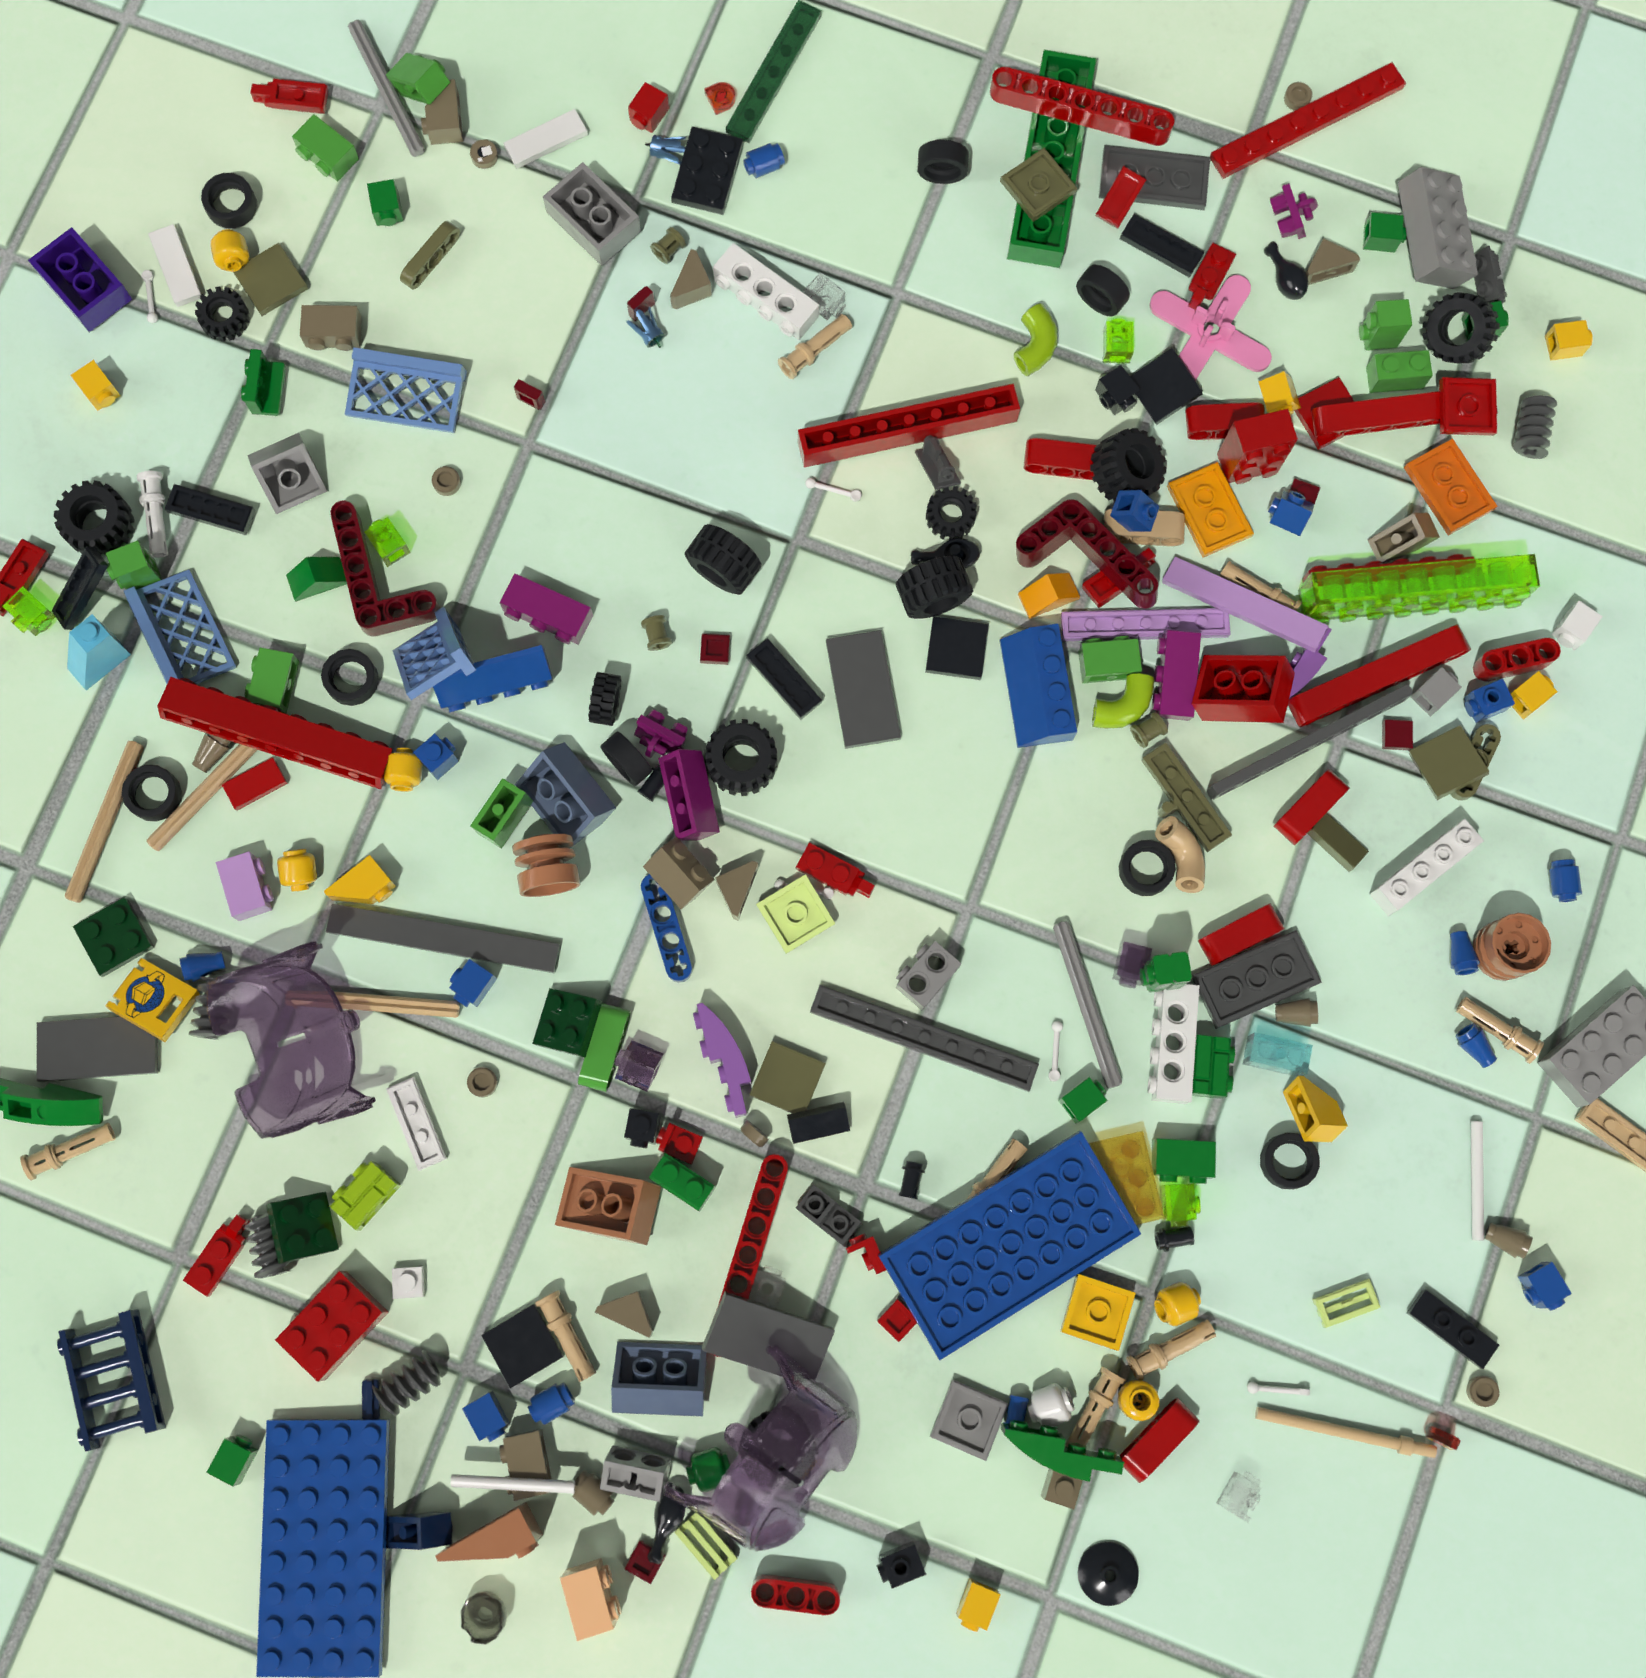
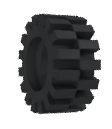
[195,286,250,342]
[926,486,977,540]
[588,672,621,726]

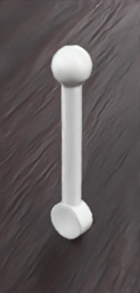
[141,270,158,323]
[805,478,861,502]
[774,879,834,900]
[1048,1021,1063,1082]
[1247,1382,1310,1396]

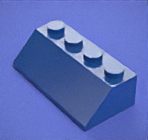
[1000,623,1077,748]
[433,645,553,713]

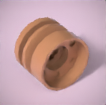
[512,834,581,897]
[1473,913,1551,981]

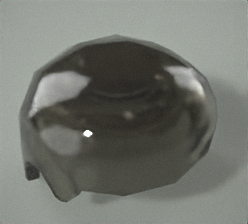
[461,1591,508,1645]

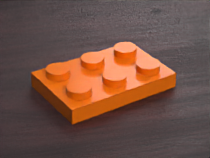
[1404,438,1498,536]

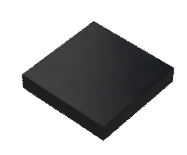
[1130,348,1203,425]
[925,617,988,680]
[481,1304,564,1389]

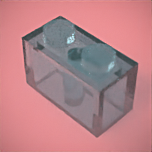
[1242,1032,1313,1076]

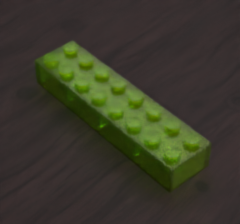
[1298,554,1540,623]

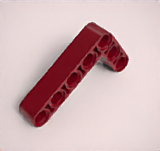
[1016,499,1159,609]
[330,500,440,637]

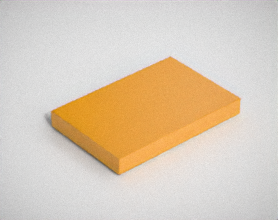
[1167,462,1254,558]

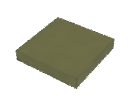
[1000,148,1077,222]
[233,243,308,316]
[1409,725,1489,800]
[749,1041,826,1114]

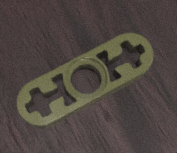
[400,221,460,290]
[1450,724,1501,801]

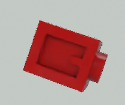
[656,1122,703,1165]
[846,1233,886,1274]

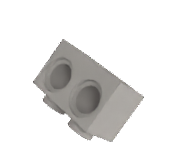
[896,941,962,1010]
[600,1445,671,1502]

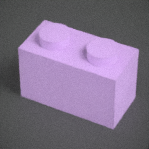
[216,851,274,921]

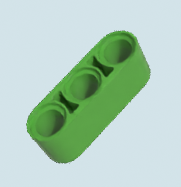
[578,1003,631,1092]

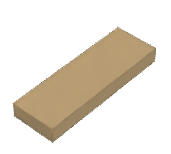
[1574,1098,1646,1172]

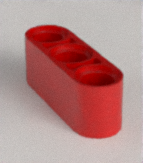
[1185,402,1265,440]
[1023,438,1097,480]
[1473,638,1561,682]
[1273,769,1350,846]
[1198,903,1285,966]
[1119,1397,1200,1483]
[751,1574,840,1616]

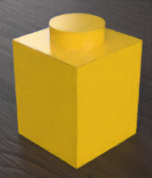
[1545,320,1593,361]
[70,360,121,411]
[1259,371,1301,416]
[1510,671,1558,719]
[956,1578,1001,1632]

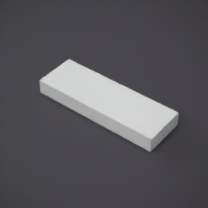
[503,109,588,169]
[148,224,201,307]
[386,1077,447,1171]

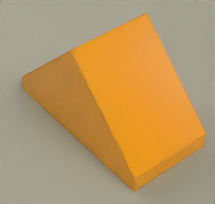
[1018,573,1080,619]

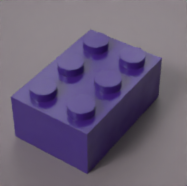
[28,227,132,332]

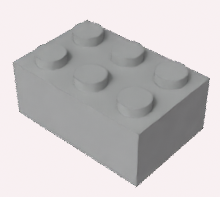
[543,162,641,266]

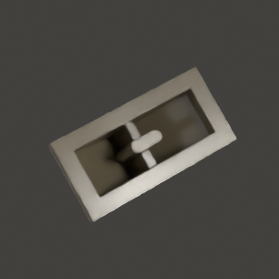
[1306,239,1360,285]
[670,249,712,310]
[716,861,758,921]
[595,1291,654,1338]

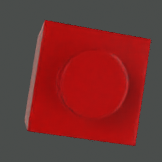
[628,82,669,133]

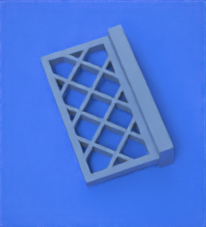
[345,347,467,433]
[124,570,236,684]
[392,607,476,700]

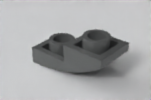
[796,1184,863,1247]

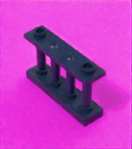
[57,1309,166,1452]

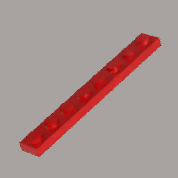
[1210,62,1406,179]

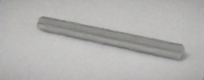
[348,20,425,157]
[1053,921,1122,1088]

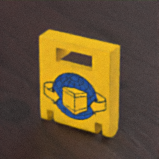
[105,958,200,1042]

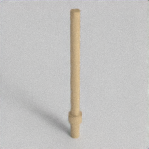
[1255,1407,1437,1458]

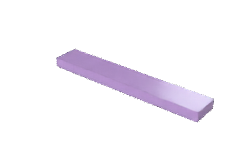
[1162,556,1328,653]
[1061,608,1231,641]

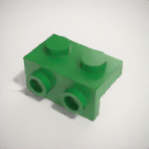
[241,349,286,416]

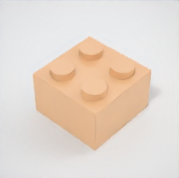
[560,1558,622,1641]

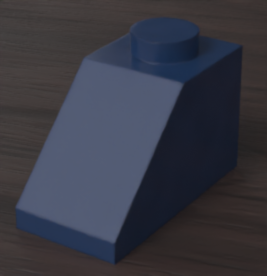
[386,1512,453,1550]

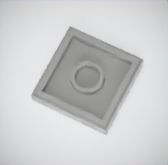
[930,1379,1008,1461]

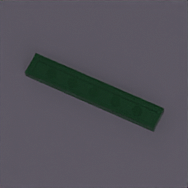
[725,0,822,143]

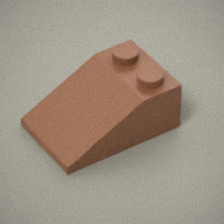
[555,1167,661,1245]
[435,1502,543,1562]

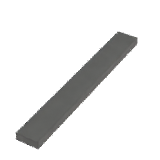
[1207,684,1413,800]
[326,904,560,974]
[810,985,1039,1092]

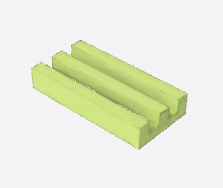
[1312,1279,1381,1328]
[674,1510,738,1580]

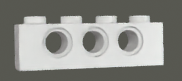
[713,243,819,340]
[1370,819,1484,916]
[1148,984,1199,1104]

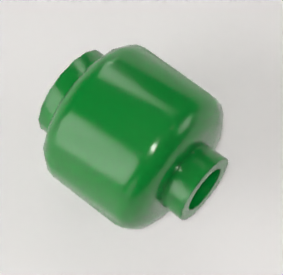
[686,1447,733,1492]

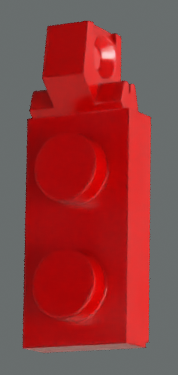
[250,78,328,114]
[1188,243,1237,310]
[0,538,50,617]
[1082,548,1156,608]
[796,843,875,898]
[182,1215,250,1297]

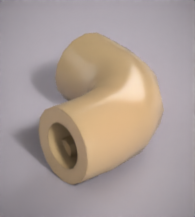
[1155,816,1205,893]

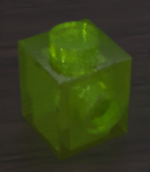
[364,517,411,567]
[2,586,55,636]
[1159,1183,1201,1227]

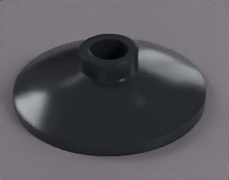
[1077,1542,1139,1606]

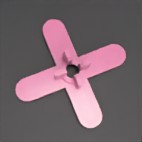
[1149,275,1272,381]

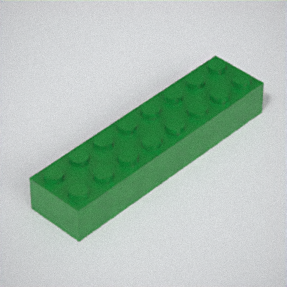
[1007,50,1096,268]

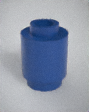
[743,143,785,178]
[1549,859,1582,902]
[528,1382,575,1425]

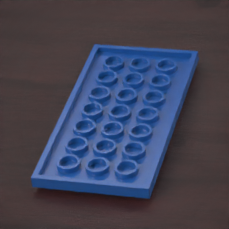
[878,1131,1141,1360]
[256,1419,390,1677]

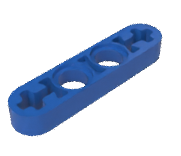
[641,874,692,983]

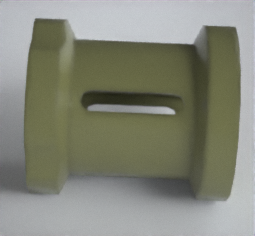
[650,227,686,264]
[641,615,672,651]
[1130,712,1168,748]

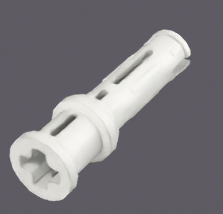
[136,471,168,558]

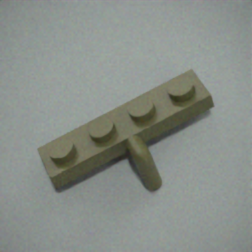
[1141,743,1232,852]

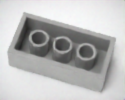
[1398,167,1478,289]
[1537,985,1646,1107]

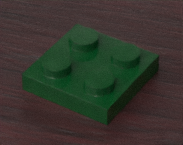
[73,897,155,977]
[532,988,602,1058]
[266,1191,339,1264]

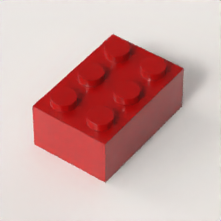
[1217,409,1298,484]
[1192,655,1295,723]
[275,1271,389,1382]

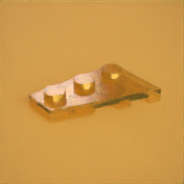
[1089,1131,1165,1225]

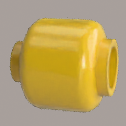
[210,229,249,272]
[384,748,423,792]
[277,849,317,892]
[1154,1282,1201,1326]
[1117,1380,1160,1421]

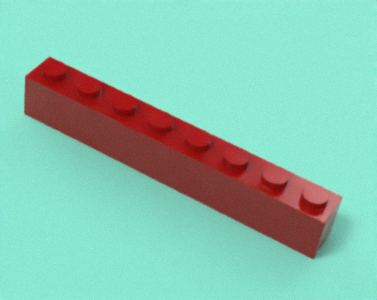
[798,383,1020,468]
[157,677,393,789]

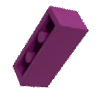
[499,573,593,645]
[1152,630,1201,721]
[658,749,720,841]

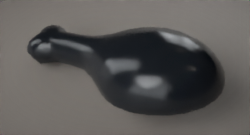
[1264,242,1308,300]
[910,538,980,569]
[647,1485,686,1564]

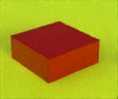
[877,1299,917,1342]

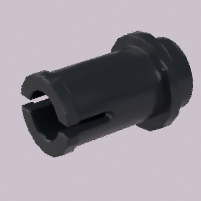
[637,764,664,802]
[899,1161,925,1199]
[1154,1226,1194,1252]

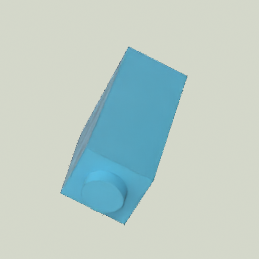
[67,614,131,691]

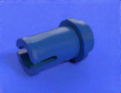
[1003,1395,1029,1424]

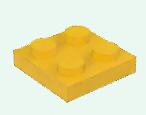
[1060,1274,1136,1351]

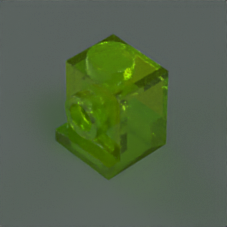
[1102,318,1134,364]

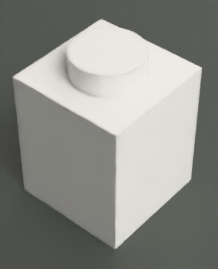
[1551,600,1603,650]

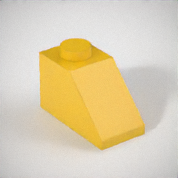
[323,855,396,904]
[1283,1075,1348,1142]

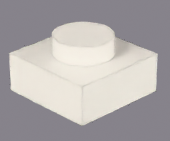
[392,1267,425,1299]

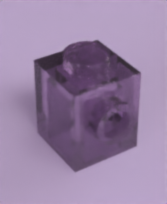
[1112,941,1152,988]
[614,1040,664,1092]

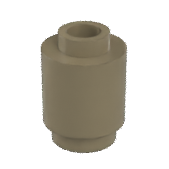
[572,1470,615,1516]

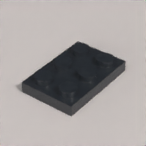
[671,127,744,215]

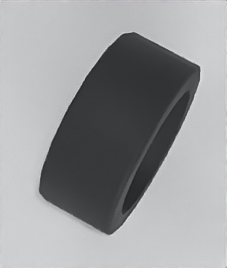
[917,139,969,184]
[201,173,257,229]
[1076,264,1130,317]
[321,649,379,706]
[600,731,652,786]
[121,765,182,822]
[1119,840,1176,896]
[1260,1133,1320,1189]

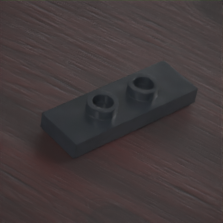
[1120,214,1204,278]
[165,484,255,535]
[51,546,108,630]
[746,638,822,720]
[1407,1289,1499,1369]

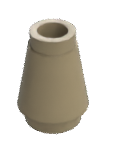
[192,733,231,773]
[1275,998,1318,1027]
[1484,1222,1533,1259]

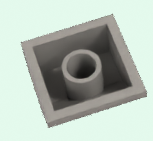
[248,432,327,514]

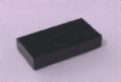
[787,1102,850,1144]

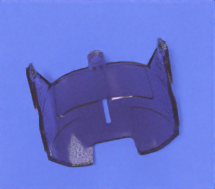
[206,941,376,1139]
[663,1345,857,1552]

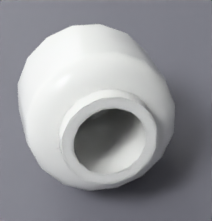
[1028,1384,1075,1427]

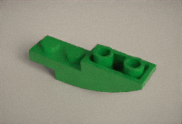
[0,1078,103,1126]
[1001,1420,1124,1482]

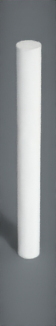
[1471,1121,1484,1241]
[450,1474,575,1494]

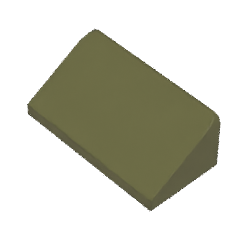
[1307,813,1369,872]

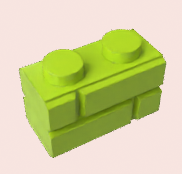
[330,1161,401,1231]

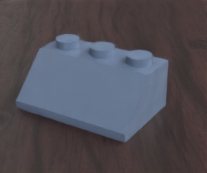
[515,742,616,848]
[611,1342,707,1417]

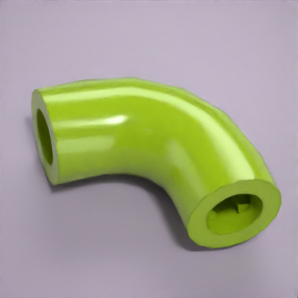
[1014,303,1057,377]
[1092,673,1154,729]

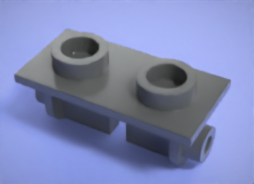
[1474,246,1507,304]
[915,435,961,490]

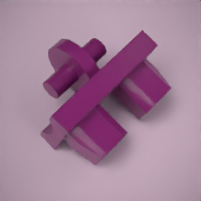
[1270,183,1318,239]
[634,709,688,758]

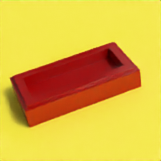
[1095,166,1146,229]
[221,757,288,811]

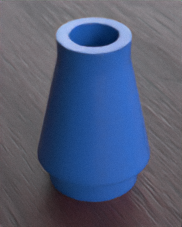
[1450,931,1480,975]
[180,951,226,982]
[1455,1023,1497,1068]

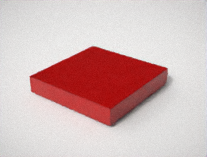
[1294,377,1354,450]
[1439,377,1497,436]

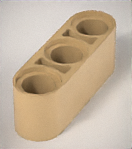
[1104,509,1185,546]

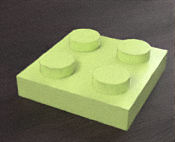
[756,874,835,954]

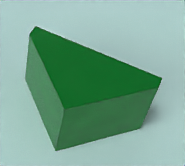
[286,557,347,602]

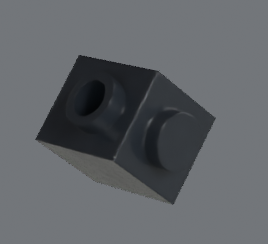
[1095,365,1140,416]
[624,1108,661,1149]
[876,1541,926,1589]

